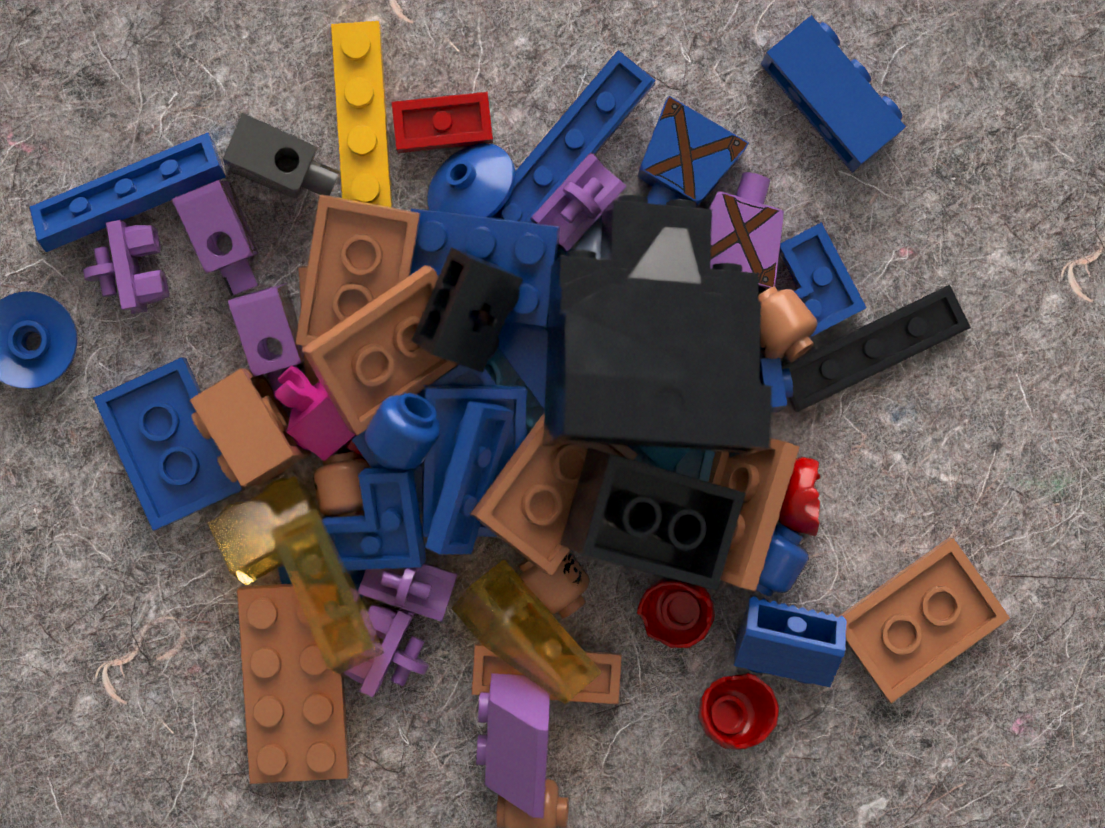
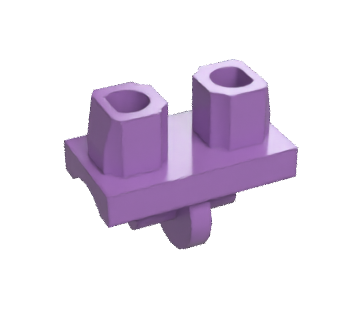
[530,153,627,252]
[83,220,169,314]
[358,563,458,622]
[340,604,429,697]

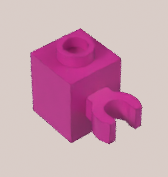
[274,366,355,461]

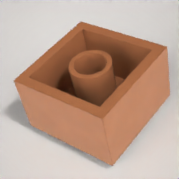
[190,368,311,487]

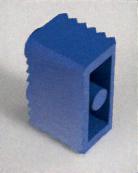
[734,596,847,688]

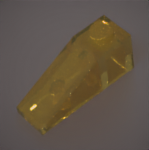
[270,509,385,674]
[451,559,602,705]

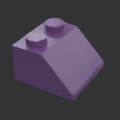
[476,673,551,818]

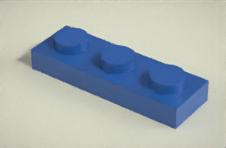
[425,402,515,555]

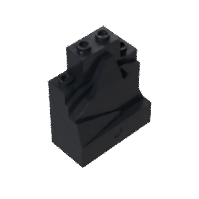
[543,195,772,458]

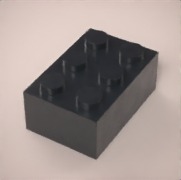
[560,447,746,591]

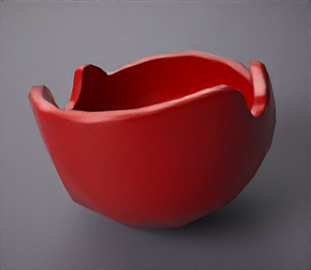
[778,456,820,536]
[637,577,715,648]
[698,673,779,750]

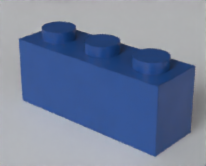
[761,15,906,173]

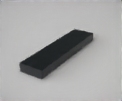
[781,285,971,413]

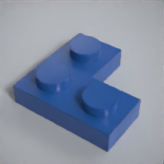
[779,222,867,337]
[319,467,426,571]

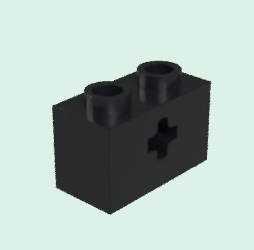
[411,247,523,373]

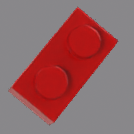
[391,91,493,153]

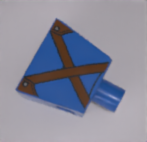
[637,96,749,208]

